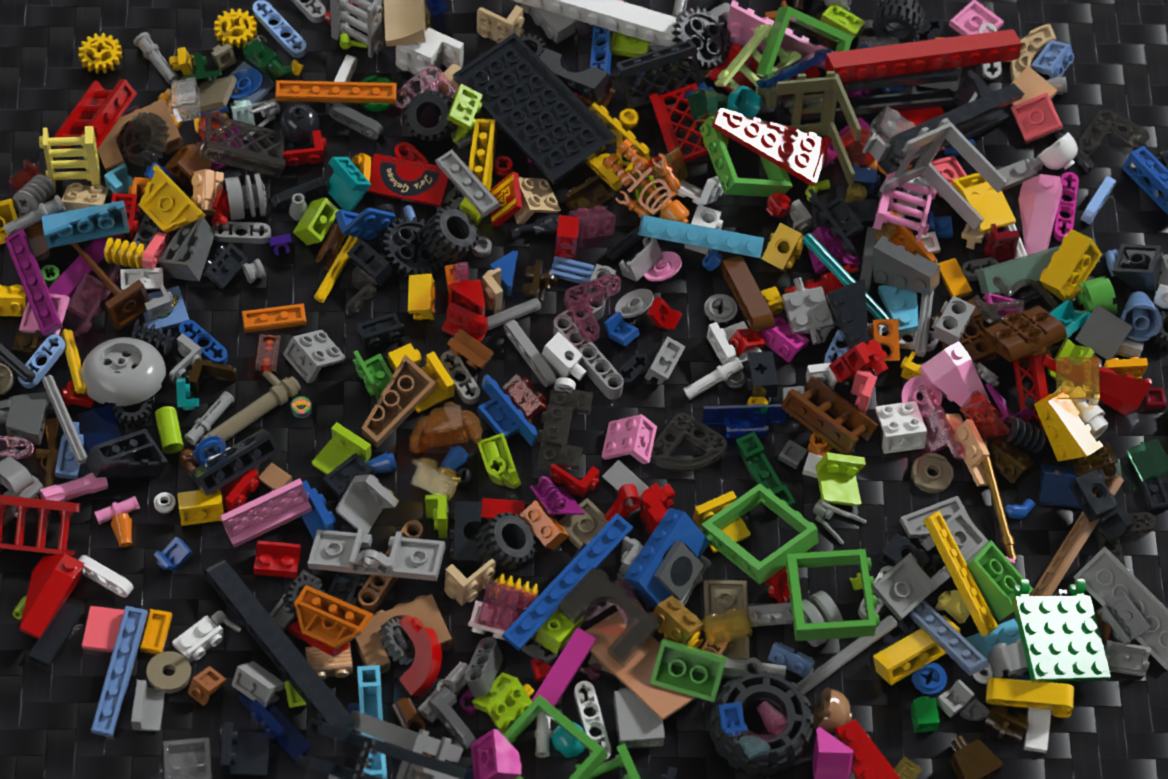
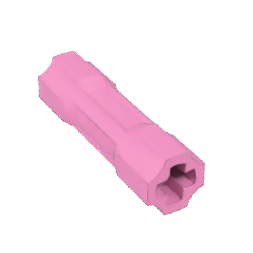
[40,473,108,502]

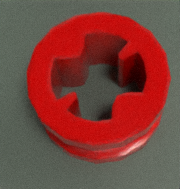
[494,156,512,176]

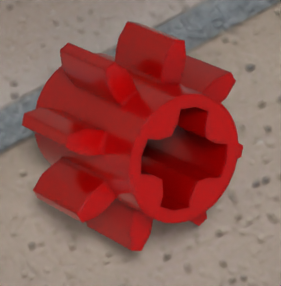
[766,193,791,218]

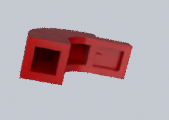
[398,616,442,696]

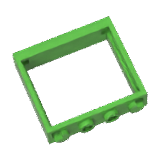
[756,6,854,83]
[699,116,792,197]
[701,484,819,584]
[786,549,880,641]
[503,695,608,779]

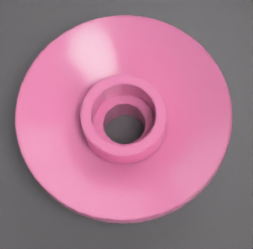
[643,251,682,281]
[901,375,942,417]

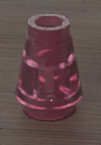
[757,702,788,735]

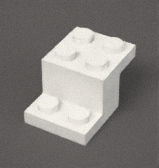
[396,28,464,78]

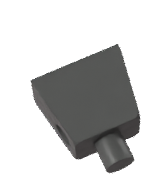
[0,399,49,445]

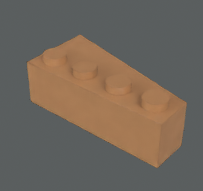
[362,355,436,448]

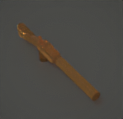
[36,418,59,524]

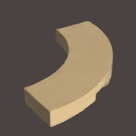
[1010,24,1056,82]

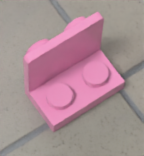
[602,414,657,464]

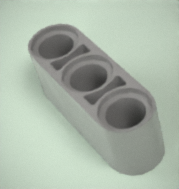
[0,456,34,495]

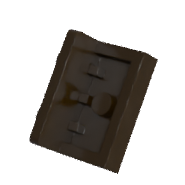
[988,437,1035,484]

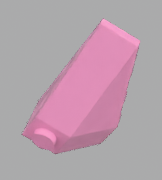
[1018,174,1062,255]
[919,342,998,428]

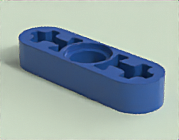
[179,320,228,365]

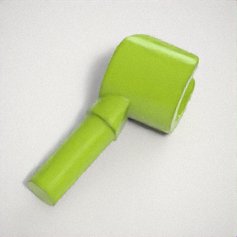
[339,34,367,49]
[850,573,874,594]

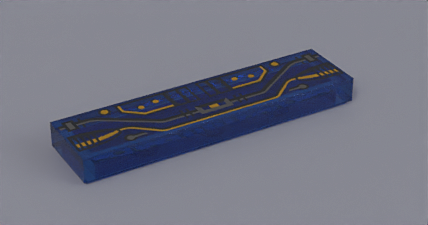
[756,49,832,88]

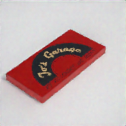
[366,154,450,208]

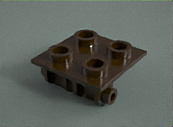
[1069,442,1118,477]

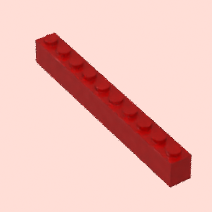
[824,29,1022,82]

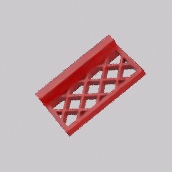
[650,83,709,169]

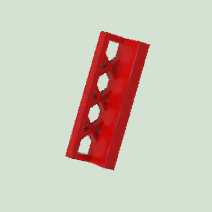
[1013,354,1048,433]

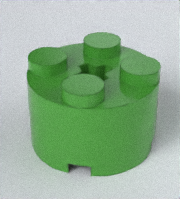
[1076,276,1117,316]

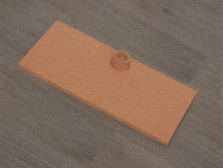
[585,608,698,721]

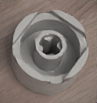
[987,638,1028,679]

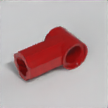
[605,483,641,522]

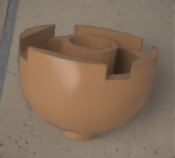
[812,688,852,734]

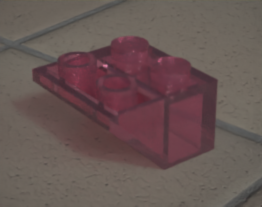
[477,581,538,631]

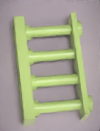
[715,24,802,109]

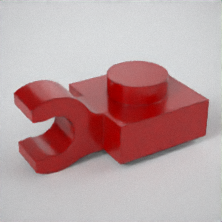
[211,189,231,227]

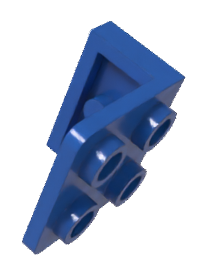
[335,208,396,240]

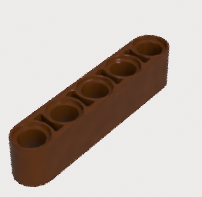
[720,255,775,333]

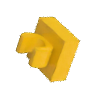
[169,47,192,75]

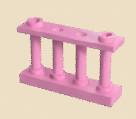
[873,171,937,242]

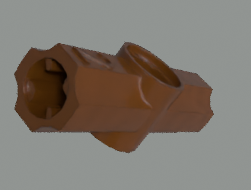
[392,698,436,758]

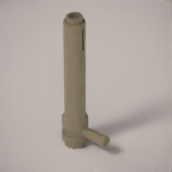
[200,369,301,451]

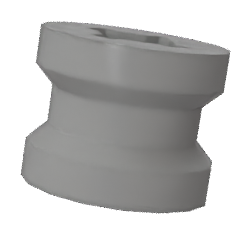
[242,259,266,284]

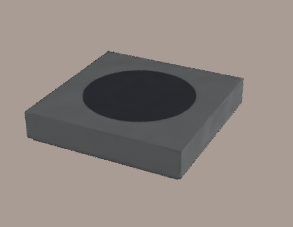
[654,540,704,601]

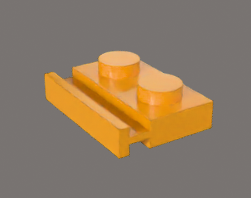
[1103,357,1148,380]

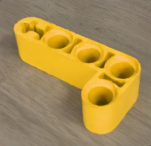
[986,678,1074,718]

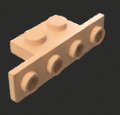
[943,414,990,486]

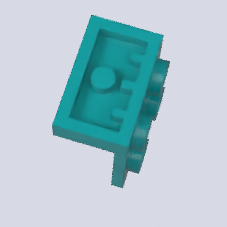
[327,157,372,212]

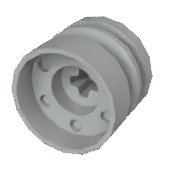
[224,173,267,221]

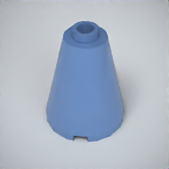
[1120,291,1162,341]

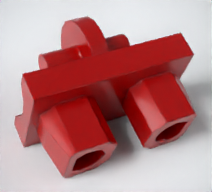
[765,567,801,603]

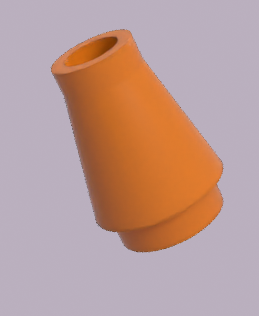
[110,513,132,547]

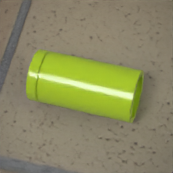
[155,406,184,454]

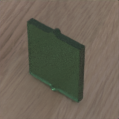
[1126,438,1168,481]

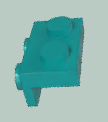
[1049,300,1091,339]

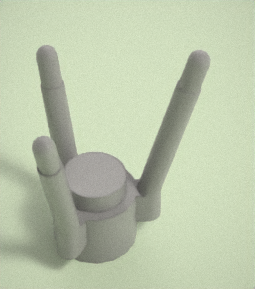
[243,98,280,141]
[813,499,867,545]

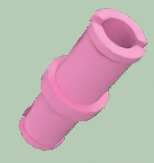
[94,496,140,525]

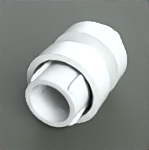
[1053,383,1108,440]

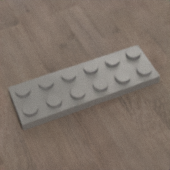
[1074,546,1168,670]

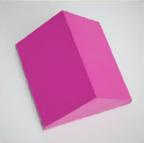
[812,727,854,779]

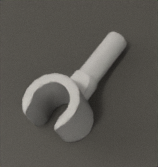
[211,611,242,632]

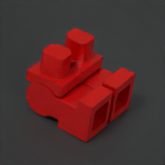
[829,340,889,383]
[639,483,675,536]

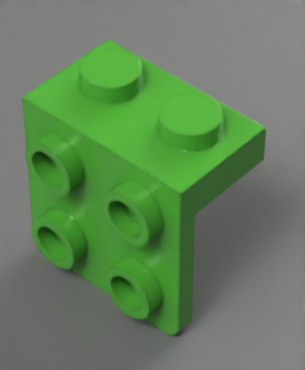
[353,350,393,401]

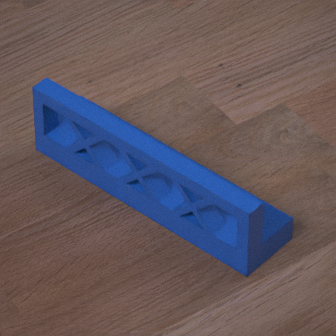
[1122,146,1168,214]

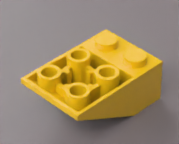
[951,173,1016,233]

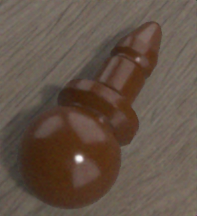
[179,449,197,477]

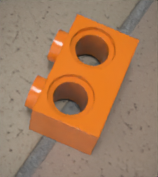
[868,319,900,361]
[520,500,569,550]

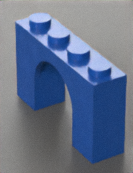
[624,508,710,608]

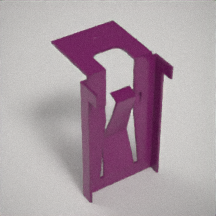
[986,383,1035,422]

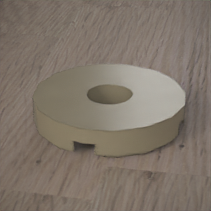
[911,453,954,493]
[146,651,191,693]

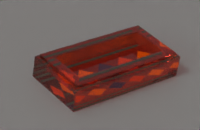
[255,334,281,372]

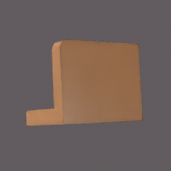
[259,463,292,491]

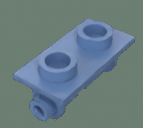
[767,642,815,678]

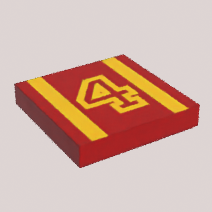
[490,172,522,227]

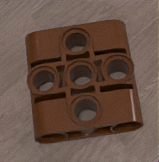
[930,297,1001,364]
[983,306,1067,363]

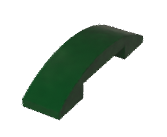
[735,432,796,506]

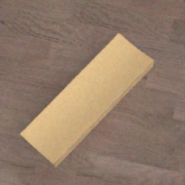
[384,0,426,47]

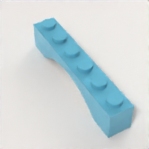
[638,215,764,258]
[357,665,387,779]

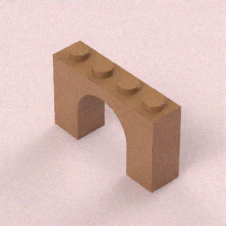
[97,99,185,173]
[353,594,452,674]

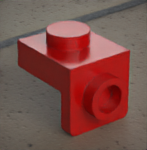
[647,297,682,331]

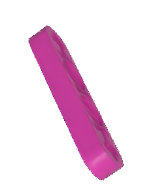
[1053,172,1079,242]

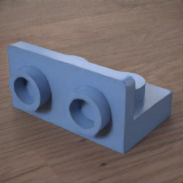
[1031,40,1074,79]

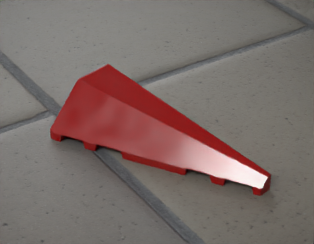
[1041,354,1152,416]

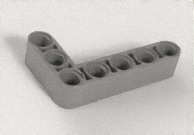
[553,293,624,400]

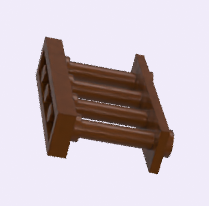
[780,376,878,455]

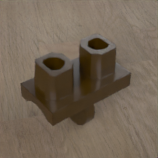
[522,260,558,302]
[985,705,1029,742]

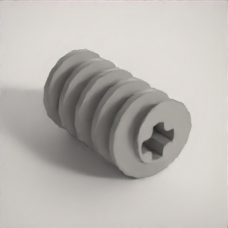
[12,175,55,213]

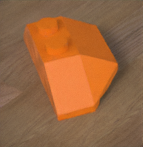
[294,585,374,649]

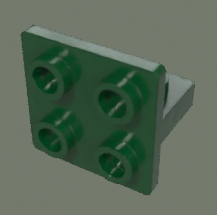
[179,52,222,85]

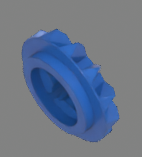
[193,434,226,465]
[911,662,947,696]

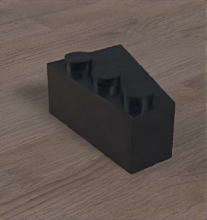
[826,279,869,351]

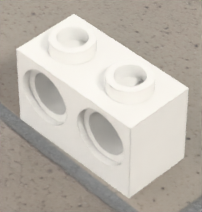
[684,205,723,255]

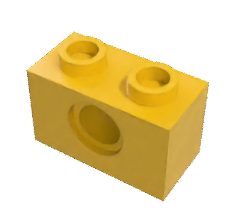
[761,223,804,272]

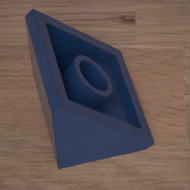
[1039,464,1081,509]

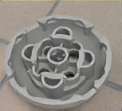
[81,337,166,406]

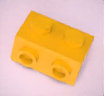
[0,284,28,316]

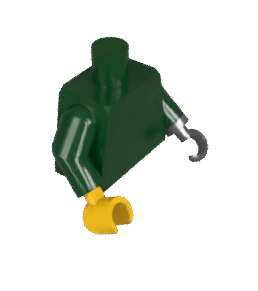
[242,35,303,83]

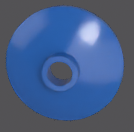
[230,68,262,100]

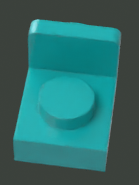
[176,378,199,410]

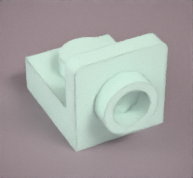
[230,98,256,131]

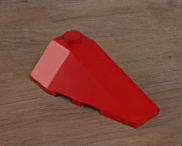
[19,554,85,640]

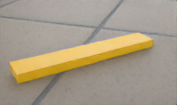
[923,511,998,637]

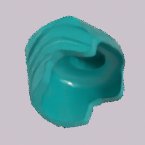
[726,85,762,119]

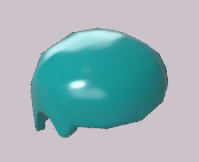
[552,722,585,758]

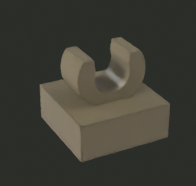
[211,43,236,71]

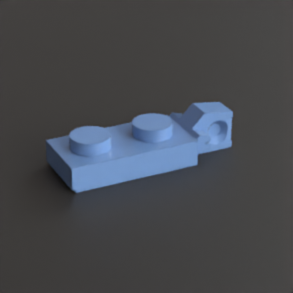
[55,422,84,479]

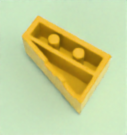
[1034,391,1103,461]

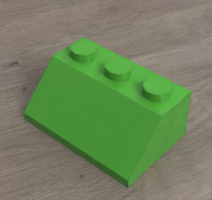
[966,541,1033,621]
[650,639,727,702]

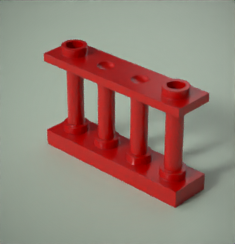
[53,79,137,149]
[0,495,80,556]

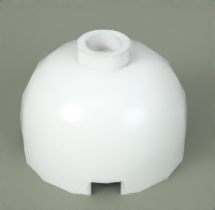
[1037,132,1078,170]

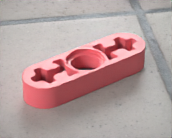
[142,232,169,269]

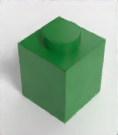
[911,696,940,733]

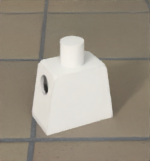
[541,332,587,381]

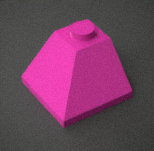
[470,729,522,779]

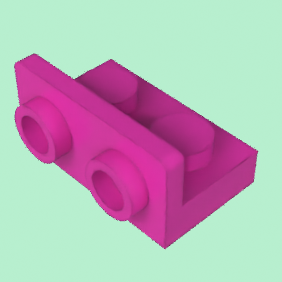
[760,316,810,363]

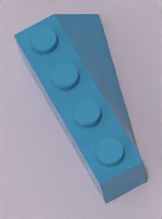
[41,201,130,248]

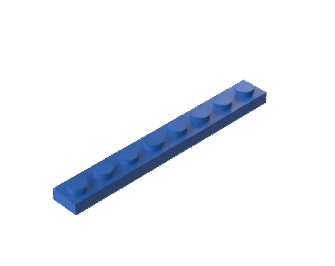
[502,514,633,651]

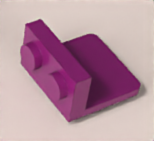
[807,226,860,274]

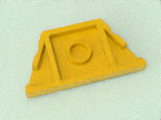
[139,165,206,233]

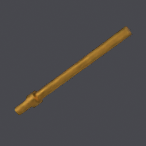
[982,443,1017,562]

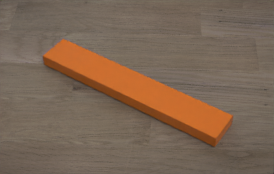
[275,80,396,104]

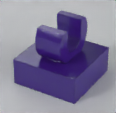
[268,234,291,255]

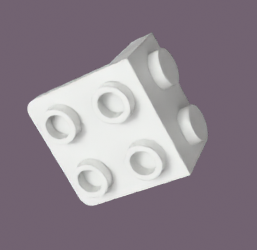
[675,176,723,206]

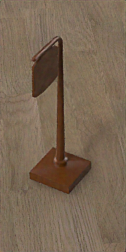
[24,221,150,330]

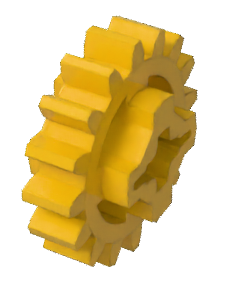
[214,8,257,48]
[79,33,122,74]

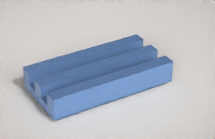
[551,256,595,285]

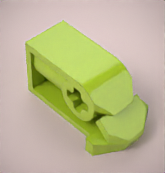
[477,433,521,489]

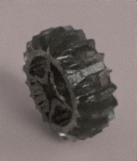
[121,112,170,167]

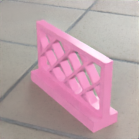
[220,479,313,548]

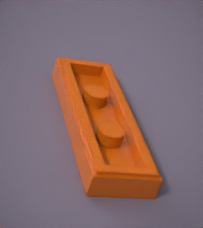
[242,304,307,333]

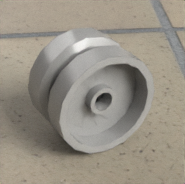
[802,590,843,647]

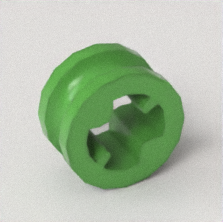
[41,265,60,286]

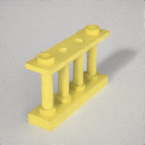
[39,126,101,190]

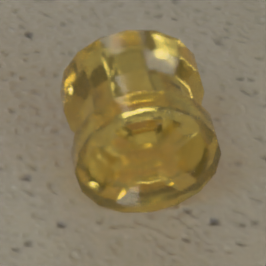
[845,183,867,203]

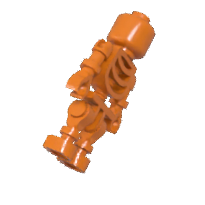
[602,139,690,223]

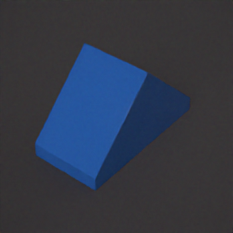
[490,251,518,296]

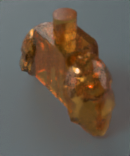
[409,402,483,453]

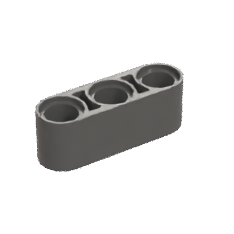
[465,637,503,698]

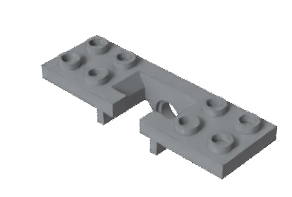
[872,509,988,621]
[308,528,445,581]

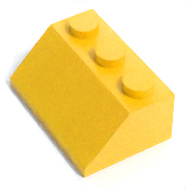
[1039,229,1102,302]

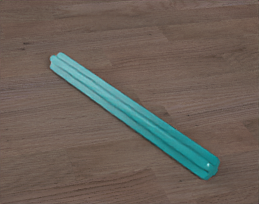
[802,233,891,325]

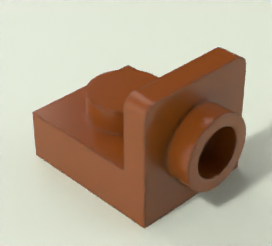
[188,666,226,705]

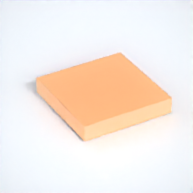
[1010,66,1058,106]

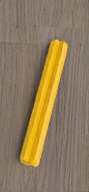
[314,236,359,303]
[61,329,87,394]

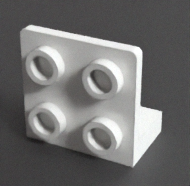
[707,321,761,365]
[876,401,927,454]

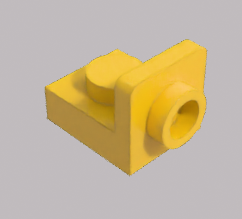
[761,286,785,315]
[900,351,924,380]

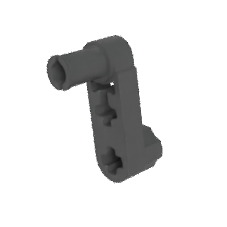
[427,686,476,763]

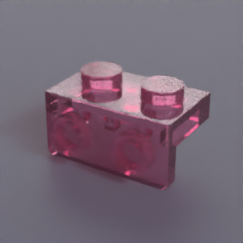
[569,206,616,239]

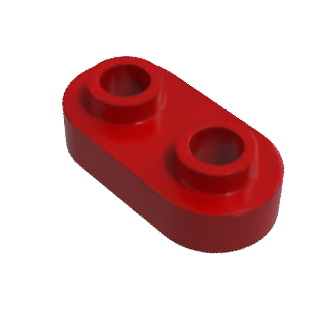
[395,142,428,164]

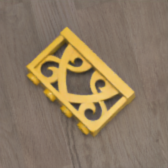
[585,102,651,192]

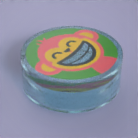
[291,396,312,418]

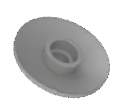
[615,289,654,318]

